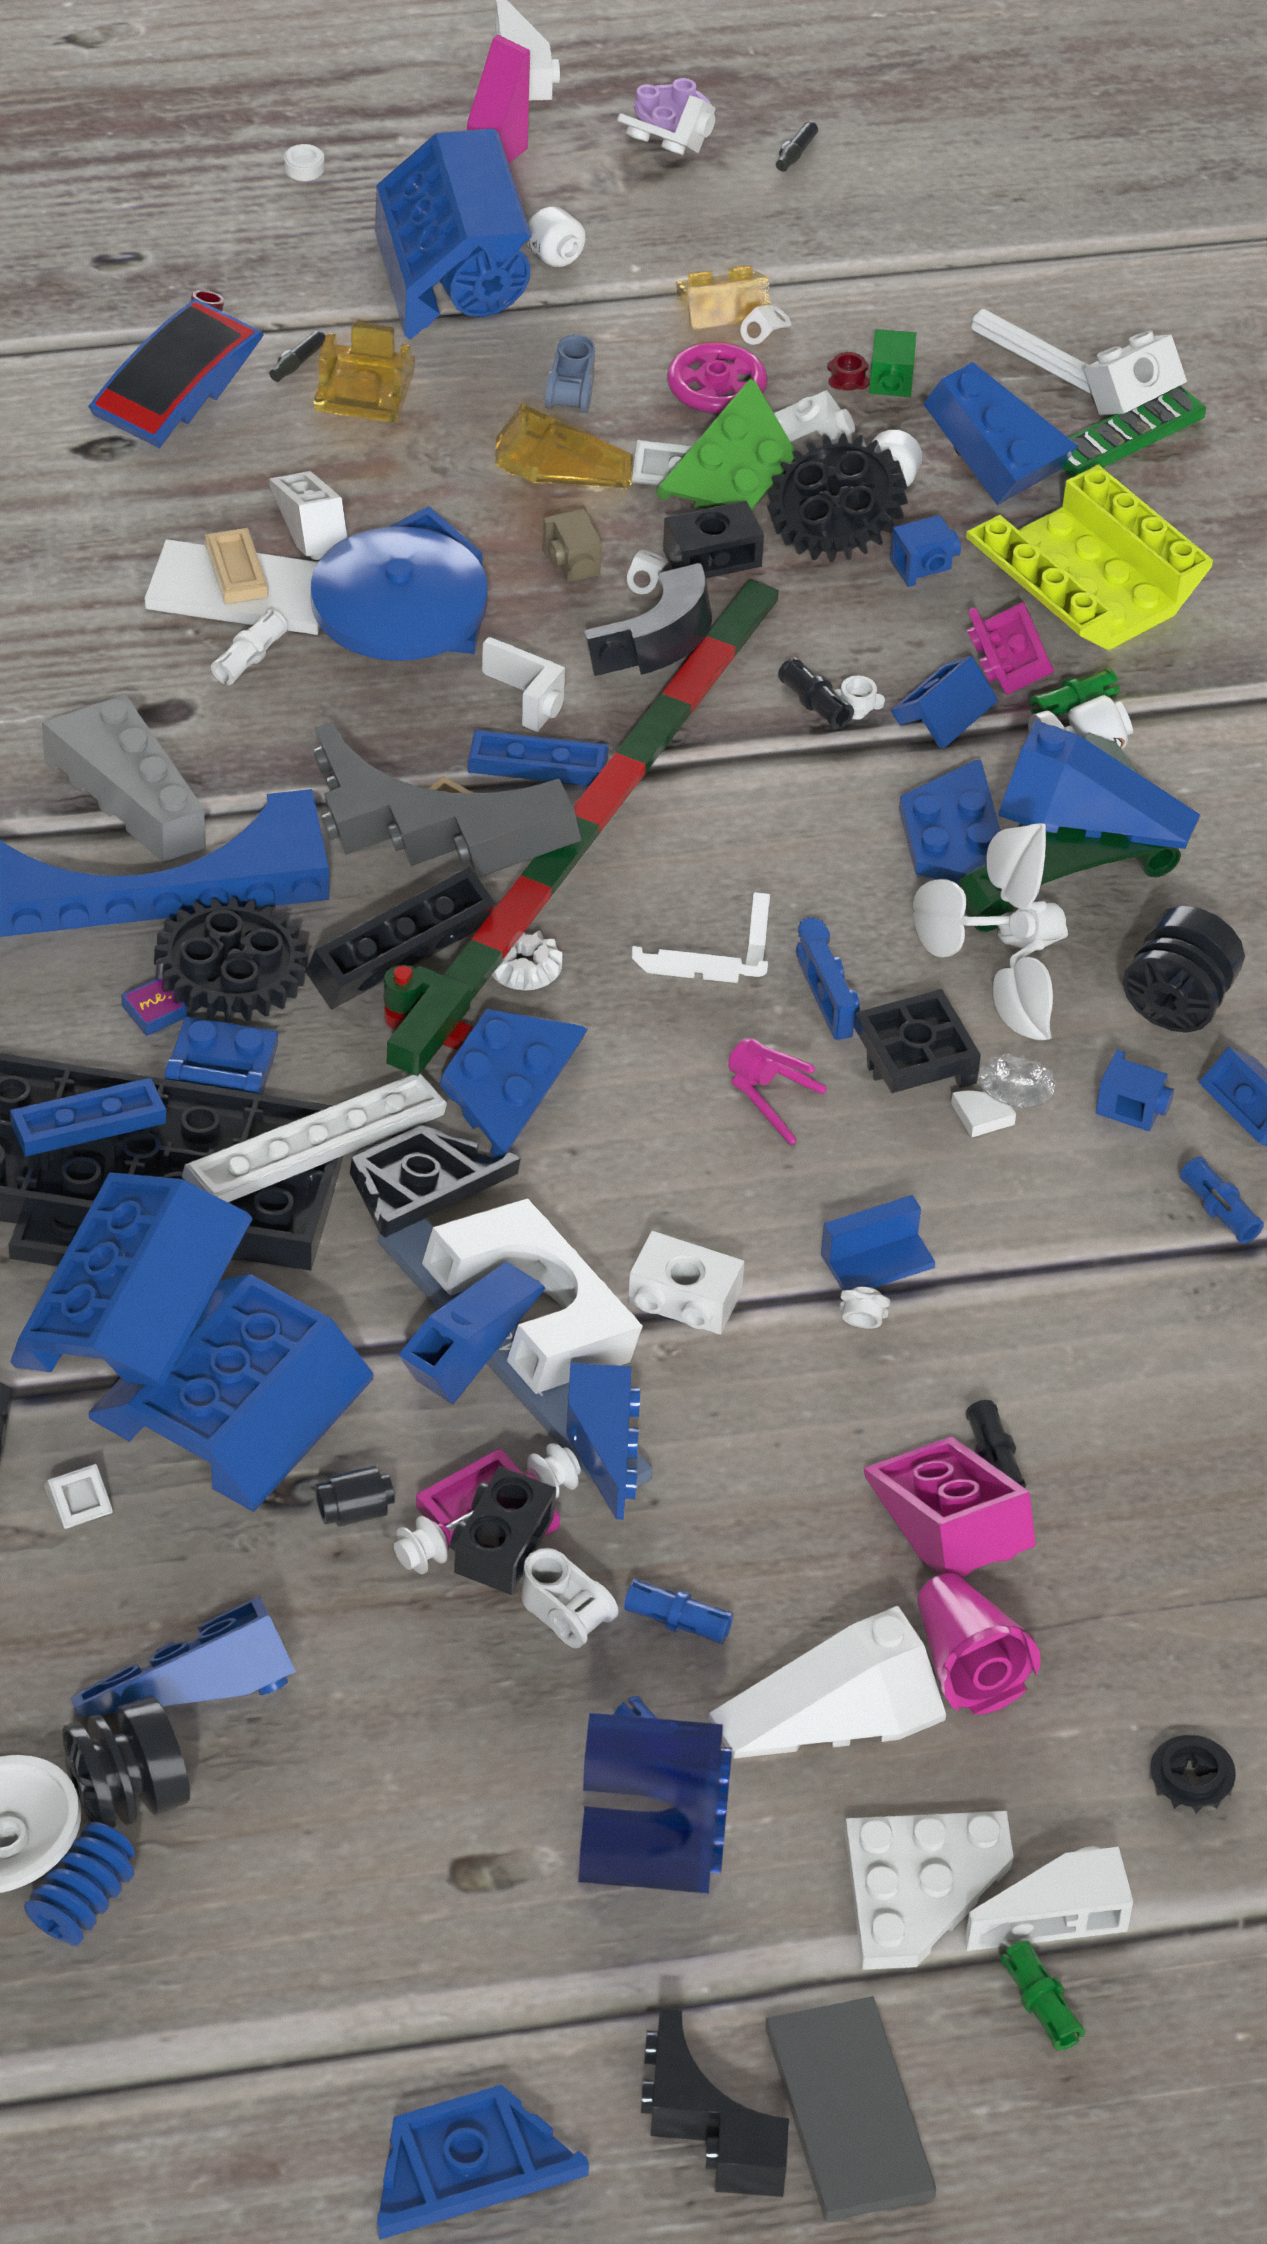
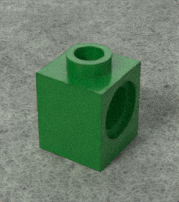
[869,329,917,397]

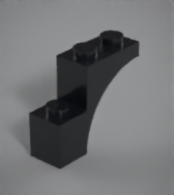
[641,2009,789,2197]

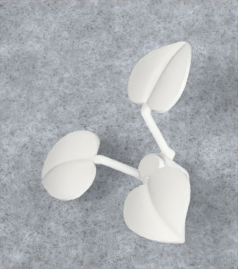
[913,823,1066,1040]

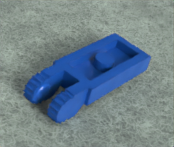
[796,917,860,1040]

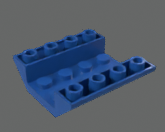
[375,129,531,340]
[10,1173,253,1387]
[88,1274,373,1512]

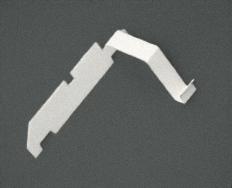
[632,892,770,983]

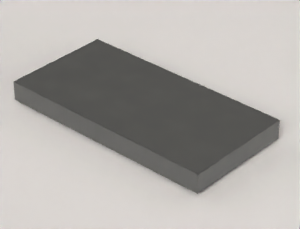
[765,1996,937,2222]

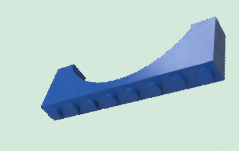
[0,789,329,937]

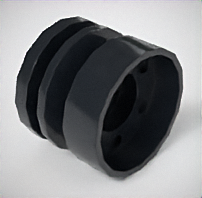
[1122,906,1245,1033]
[62,1695,190,1828]

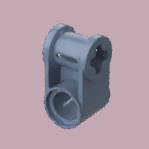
[545,334,595,413]

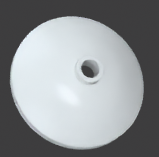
[0,1755,81,1893]

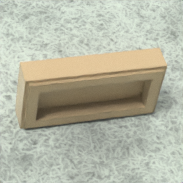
[205,528,268,604]

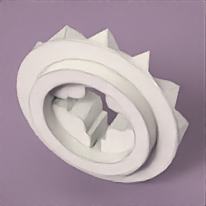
[492,930,562,990]

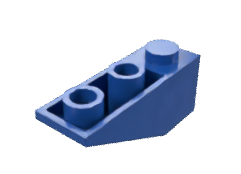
[398,1261,545,1405]
[566,1363,640,1520]

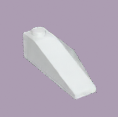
[709,1606,946,1759]

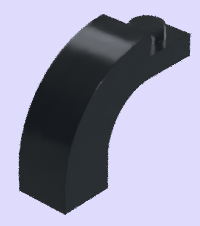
[584,563,712,676]

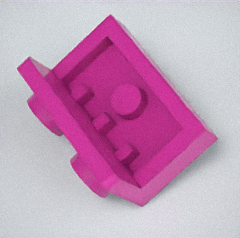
[967,602,1055,695]

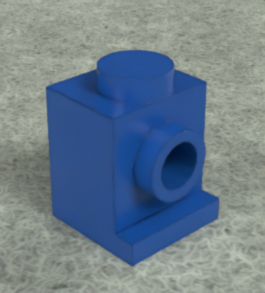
[890,515,961,587]
[1096,1050,1174,1132]

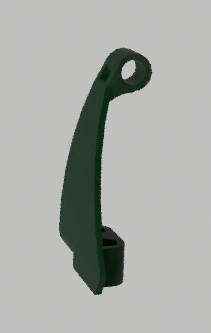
[957,733,1181,932]

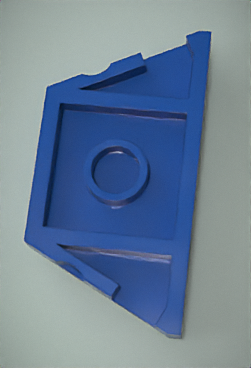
[899,760,1001,884]
[439,1009,588,1160]
[377,2084,589,2240]

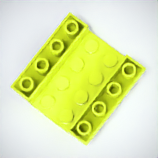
[966,464,1213,651]

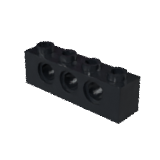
[306,866,496,1010]

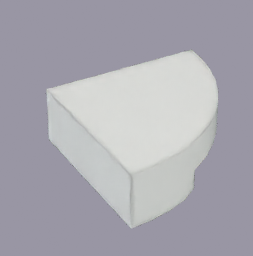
[951,1091,1016,1138]

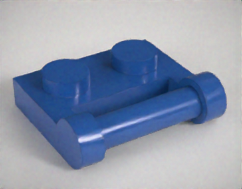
[165,1016,278,1094]

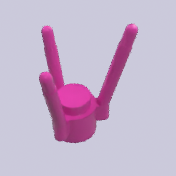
[728,1038,827,1145]

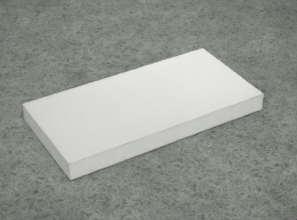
[145,539,320,635]

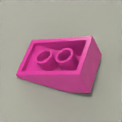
[864,1436,1036,1577]

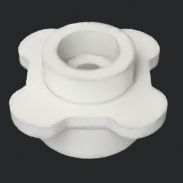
[834,676,885,719]
[840,1287,890,1329]

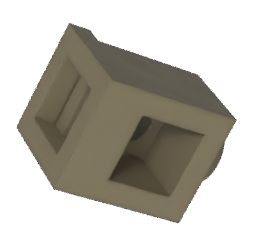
[542,509,602,582]

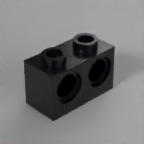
[450,1466,556,1595]

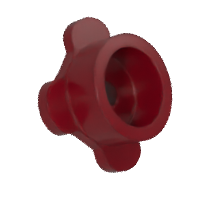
[827,352,870,390]

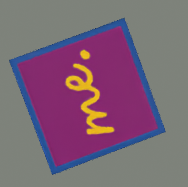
[121,978,187,1036]

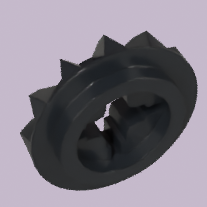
[1149,1735,1236,1813]

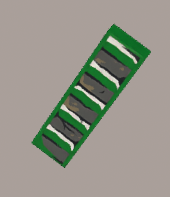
[1061,385,1206,478]

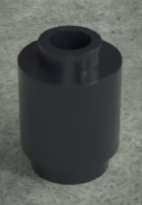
[315,1465,395,1527]

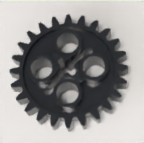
[767,433,908,562]
[154,897,308,1022]

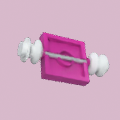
[394,1443,581,1574]

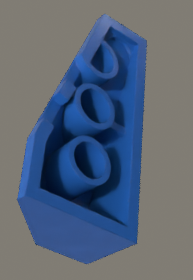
[998,720,1200,849]

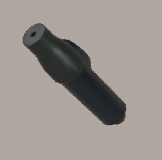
[776,121,818,172]
[269,331,326,382]

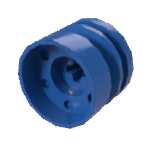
[440,246,530,317]

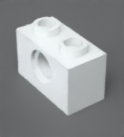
[1084,331,1187,415]
[628,1231,744,1335]

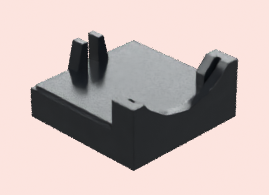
[854,989,981,1093]

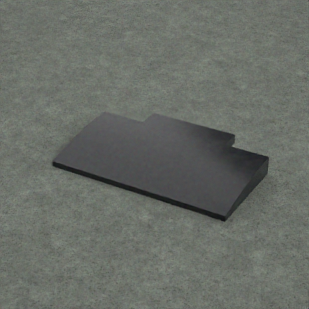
[0,1053,344,1271]

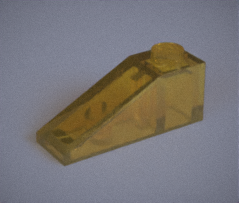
[495,403,633,489]

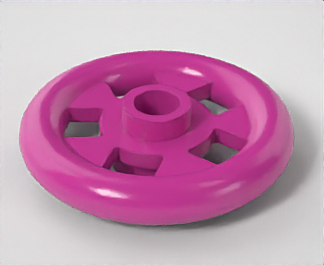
[667,342,767,414]

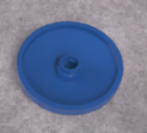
[310,527,488,661]

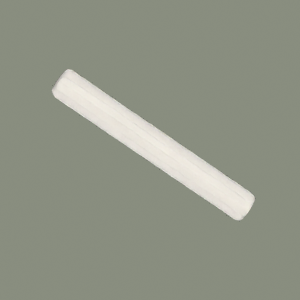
[971,309,1093,396]

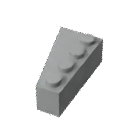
[42,694,206,863]

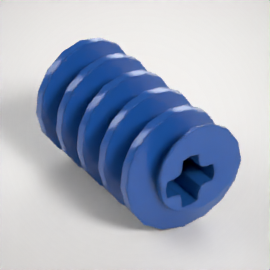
[24,1822,135,1946]

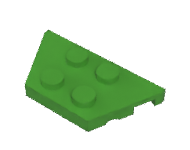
[655,378,795,512]

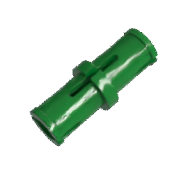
[1029,668,1120,717]
[1000,1940,1086,2051]

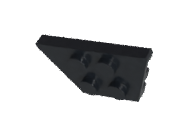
[349,1125,521,1237]

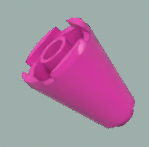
[917,1573,1040,1714]

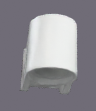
[521,1548,618,1649]

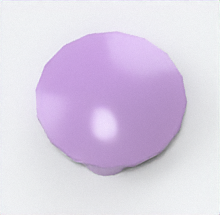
[634,78,712,132]

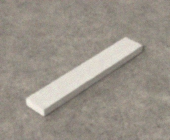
[182,1074,447,1202]

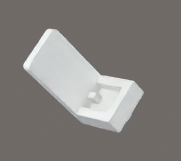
[617,95,716,155]
[774,390,855,444]
[482,637,565,732]

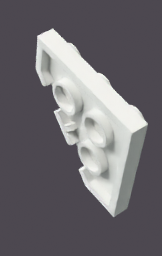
[844,1811,1014,1970]

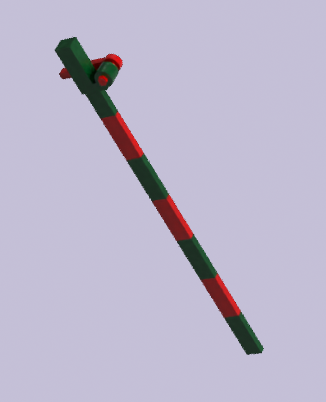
[383,579,779,1076]

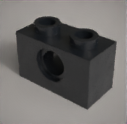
[663,501,764,579]

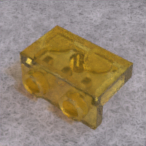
[676,266,771,329]

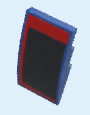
[88,299,264,449]

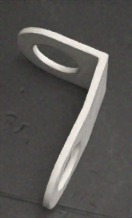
[740,305,792,345]
[627,550,668,594]

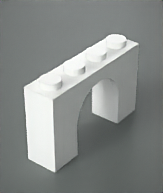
[422,1198,642,1394]

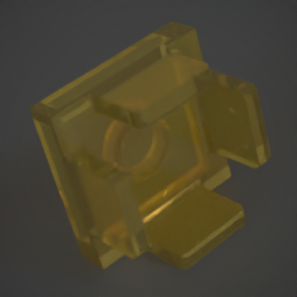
[314,321,415,423]

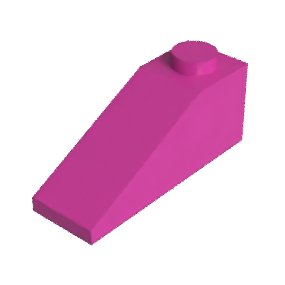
[467,35,530,164]

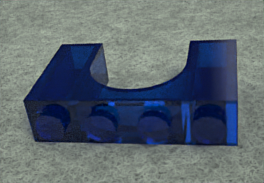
[578,1713,732,1894]

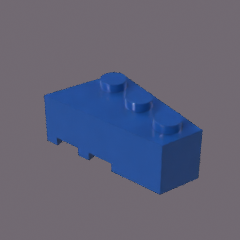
[923,362,1079,505]

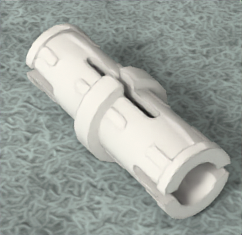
[211,609,288,685]

